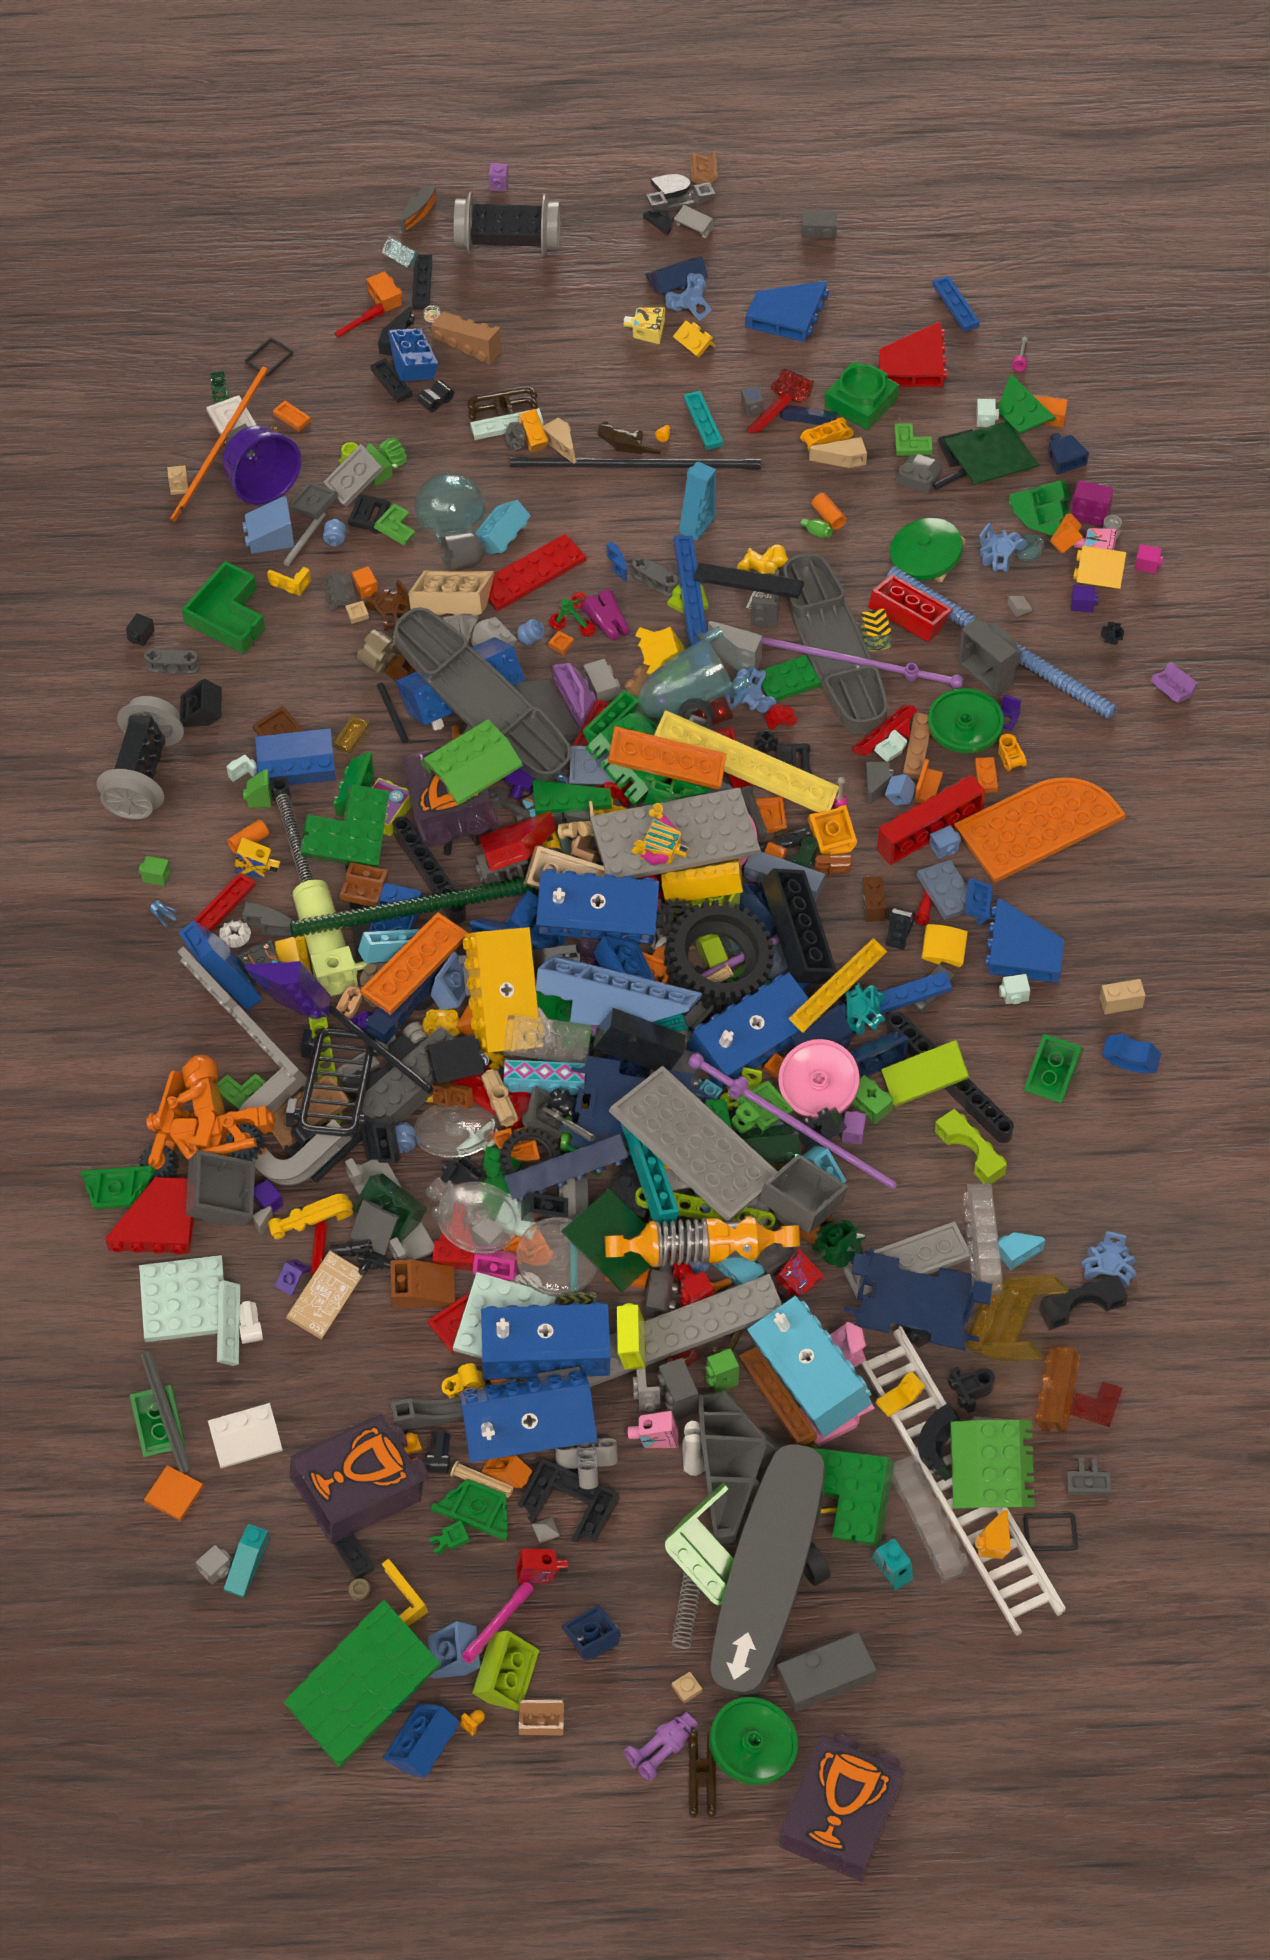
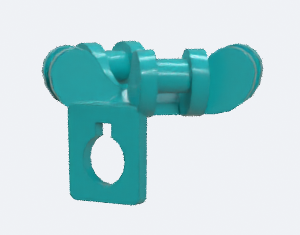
[845,984,886,1036]

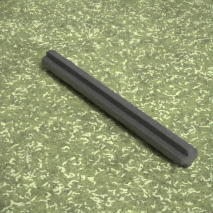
[140,1351,191,1473]

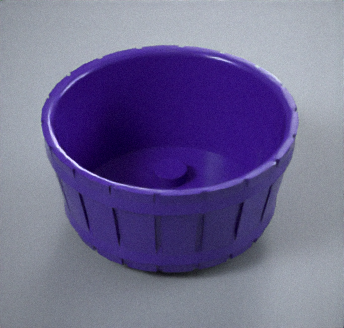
[223,425,302,505]

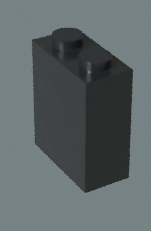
[425,1034,486,1086]

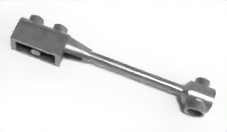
[643,1188,689,1318]

